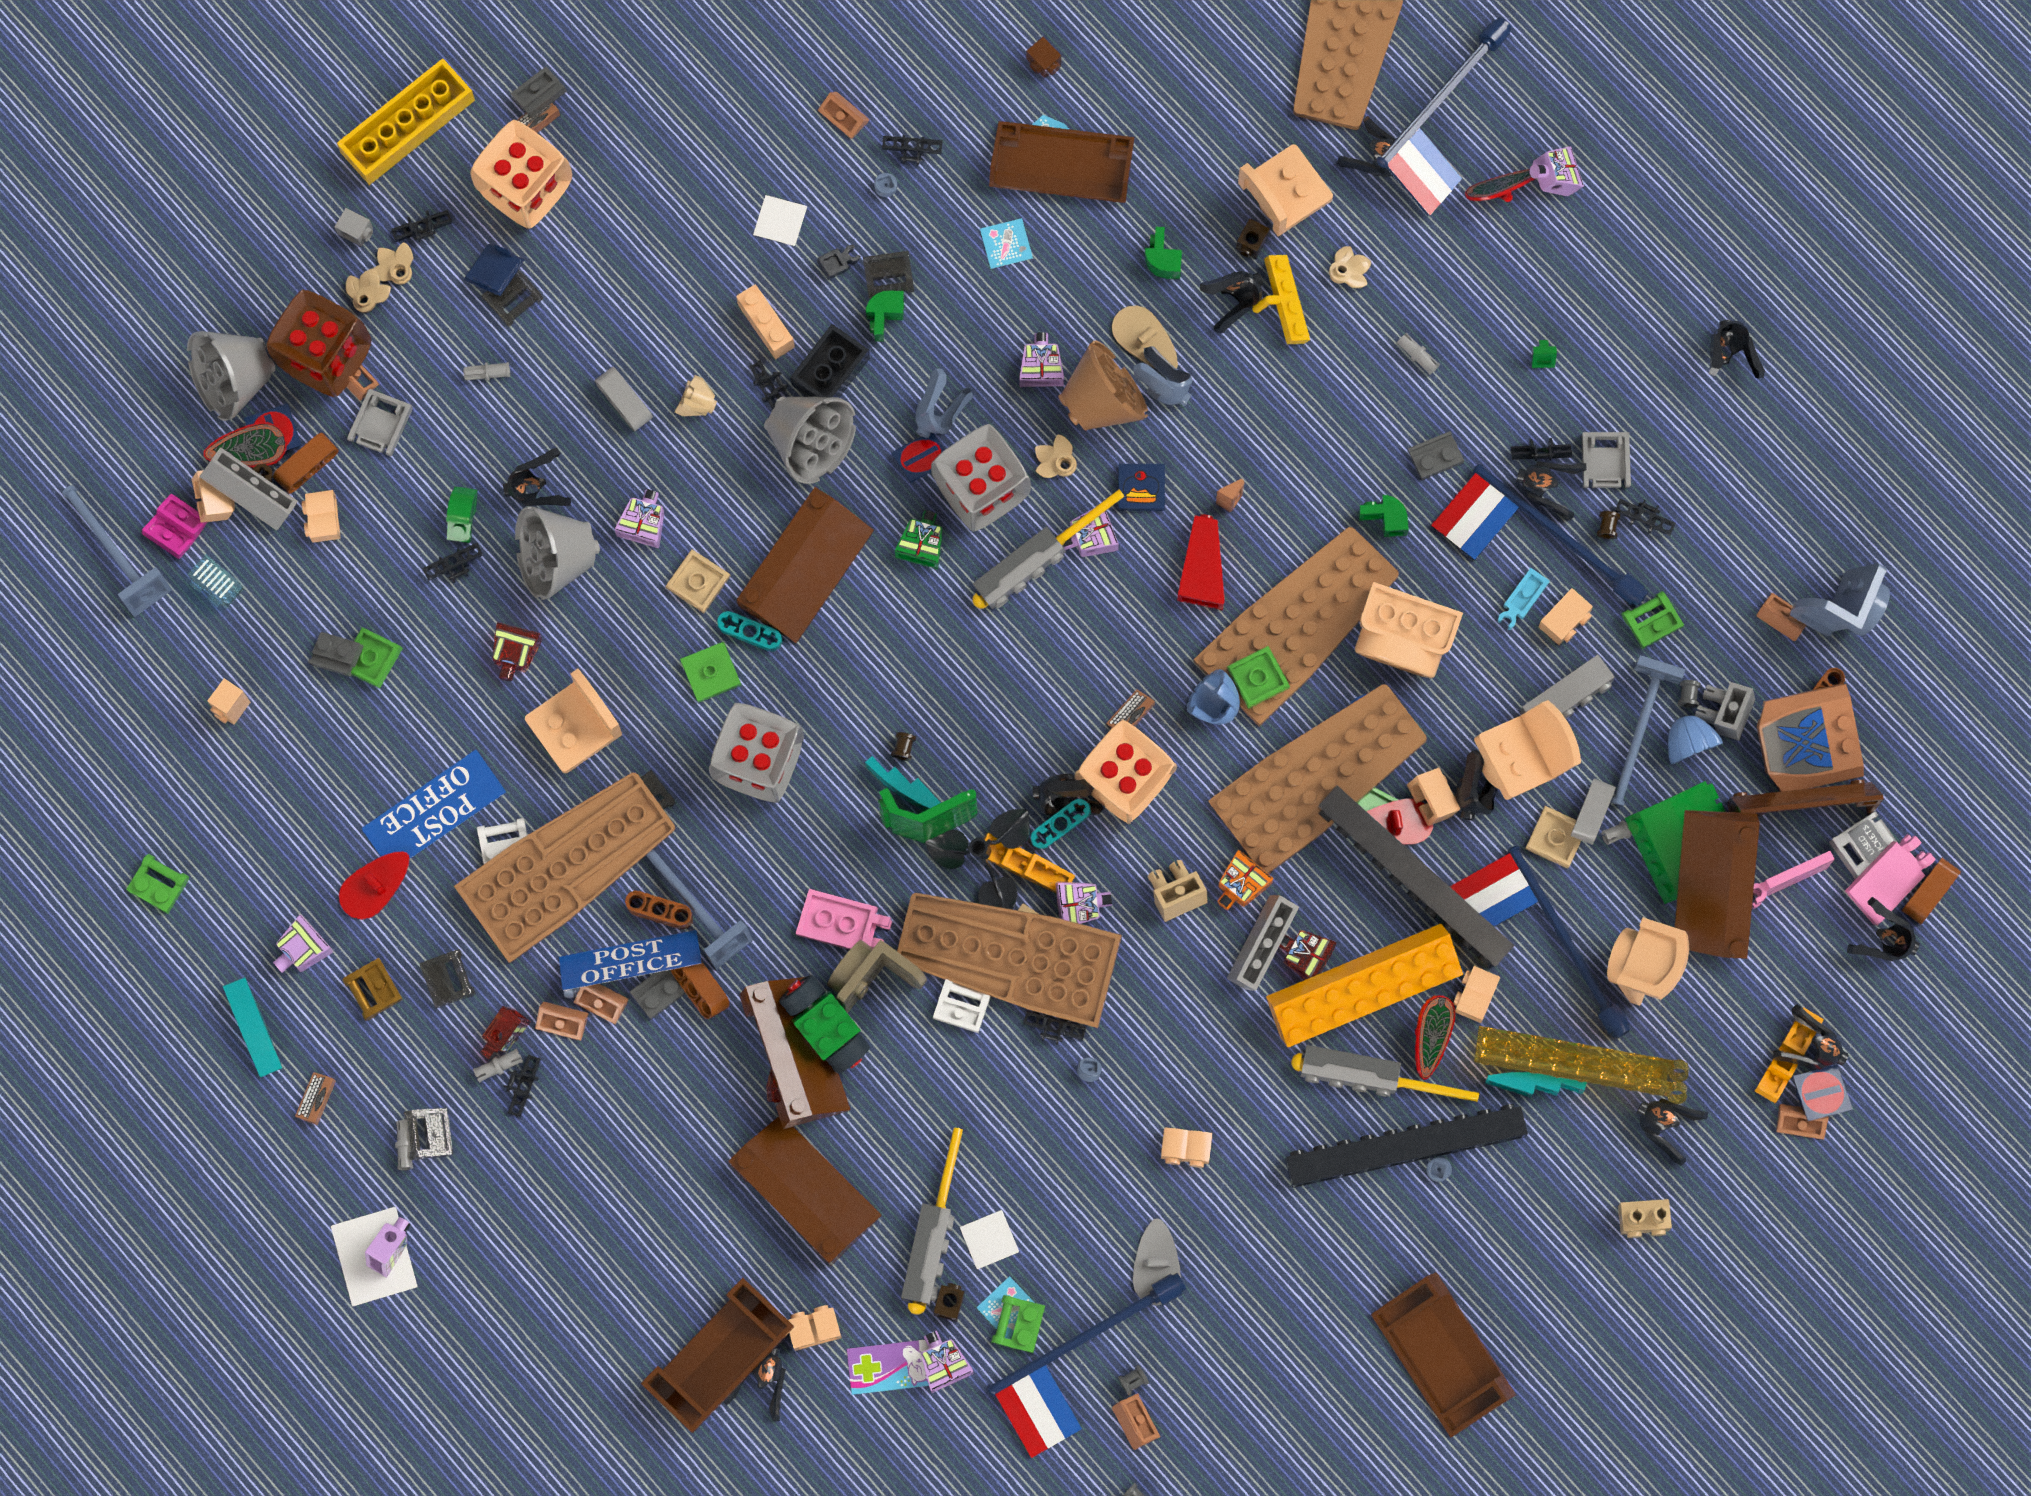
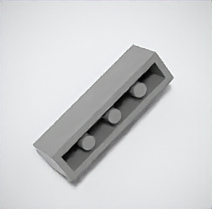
[199,447,298,530]
[1520,655,1615,719]
[1227,895,1299,991]

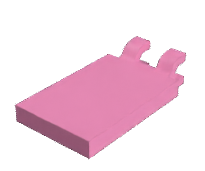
[1845,834,1936,926]
[1752,851,1834,909]
[795,889,893,950]

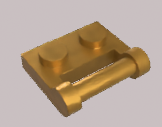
[342,958,403,1021]

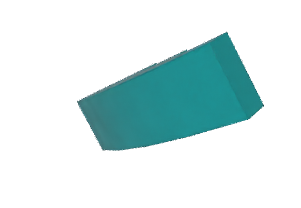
[865,756,941,811]
[223,977,283,1077]
[1485,1072,1587,1098]

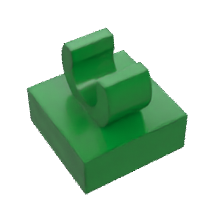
[1531,340,1557,368]

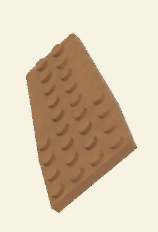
[1293,0,1403,130]
[1193,527,1399,727]
[1208,684,1427,874]
[454,772,675,963]
[897,893,1122,1028]

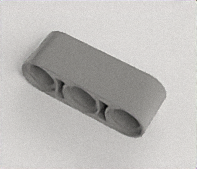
[594,367,653,432]
[1570,778,1616,845]

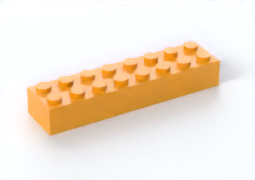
[1266,924,1463,1047]

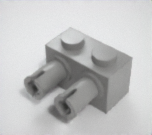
[1695,682,1755,741]

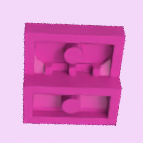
[142,494,207,559]

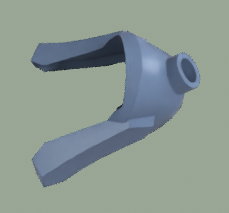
[1133,346,1193,407]
[915,368,973,438]

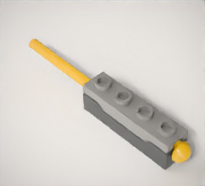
[972,489,1124,609]
[1291,1045,1479,1102]
[901,1128,963,1315]

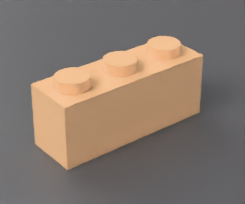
[736,284,795,360]

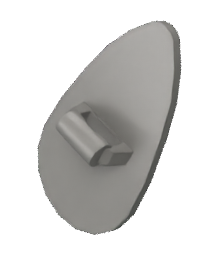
[1133,1219,1181,1306]

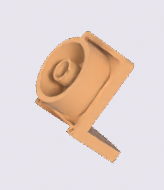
[1238,145,1333,236]
[525,669,622,773]
[1474,700,1581,800]
[1607,918,1689,1006]

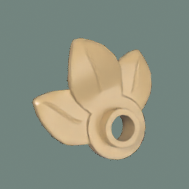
[374,242,413,285]
[1329,246,1371,288]
[346,268,391,313]
[1035,434,1077,478]

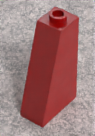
[1177,514,1225,610]

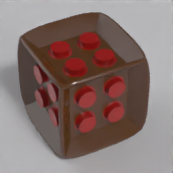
[266,289,372,397]

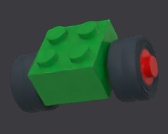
[779,974,870,1073]

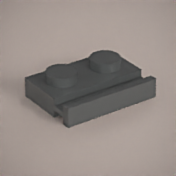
[510,67,567,119]
[1408,431,1464,481]
[308,632,364,677]
[630,970,686,1020]

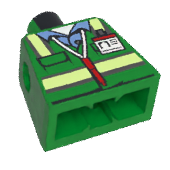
[895,510,943,569]

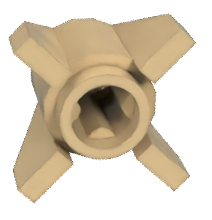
[675,375,717,416]

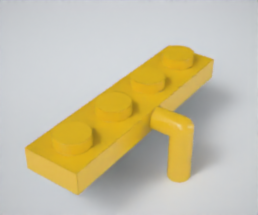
[1252,255,1310,344]

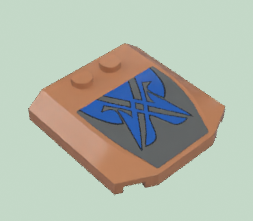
[1757,683,1864,792]

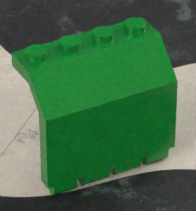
[1625,781,1726,904]
[877,788,978,843]

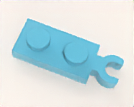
[1497,568,1550,630]

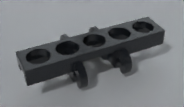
[882,135,943,165]
[391,210,452,243]
[749,360,788,410]
[1510,438,1572,461]
[1614,499,1676,536]
[422,543,483,583]
[1023,1011,1086,1045]
[503,1054,541,1118]

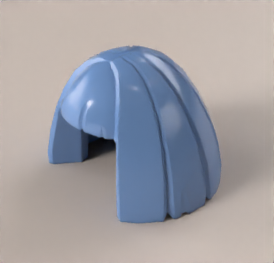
[1187,669,1240,725]
[1668,716,1723,764]

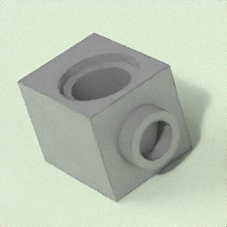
[335,208,373,247]

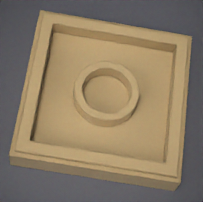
[665,550,731,613]
[1525,806,1581,869]

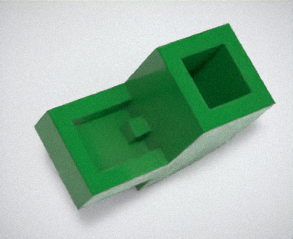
[1145,227,1182,279]
[866,291,904,342]
[446,487,478,543]
[1358,495,1409,537]

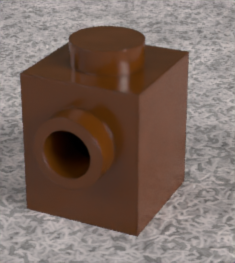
[1026,37,1062,78]

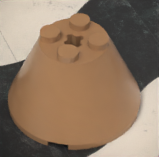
[1058,340,1148,431]

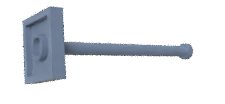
[62,485,172,617]
[1610,655,1686,807]
[646,850,753,970]

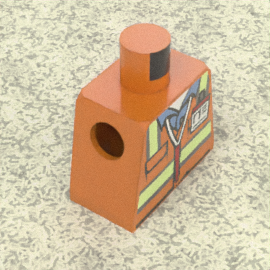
[1217,850,1274,910]

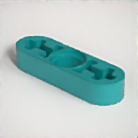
[717,611,782,652]
[1031,799,1091,849]

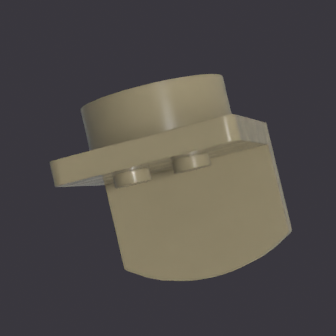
[827,939,927,1013]

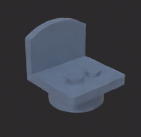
[1790,563,1890,637]

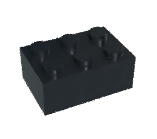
[790,324,870,398]

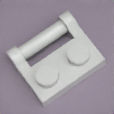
[477,818,527,864]
[933,979,991,1033]

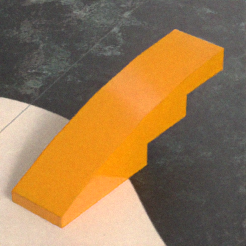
[984,833,1075,893]
[1755,1007,1824,1103]

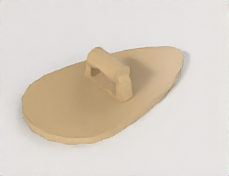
[1112,305,1178,369]

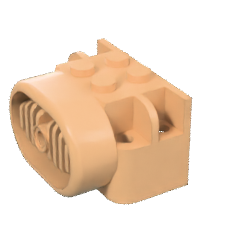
[1355,582,1463,678]

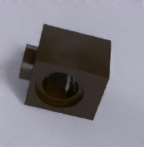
[1236,218,1270,259]
[934,1283,965,1322]

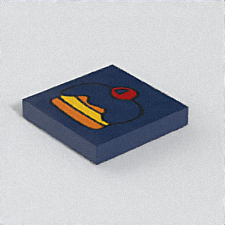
[1118,464,1165,511]

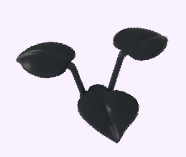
[925,809,1030,910]

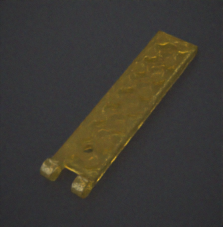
[1474,1026,1689,1104]

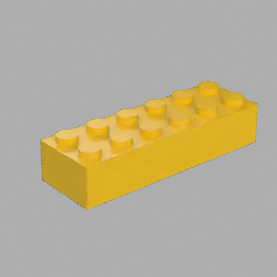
[337,58,475,185]

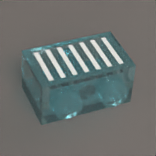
[187,554,244,610]

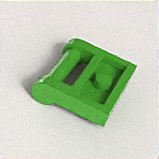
[1621,591,1684,649]
[126,854,189,914]
[991,1295,1045,1353]

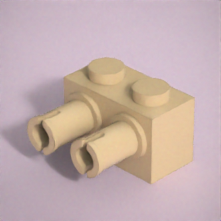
[1148,860,1208,922]
[1618,1199,1672,1238]

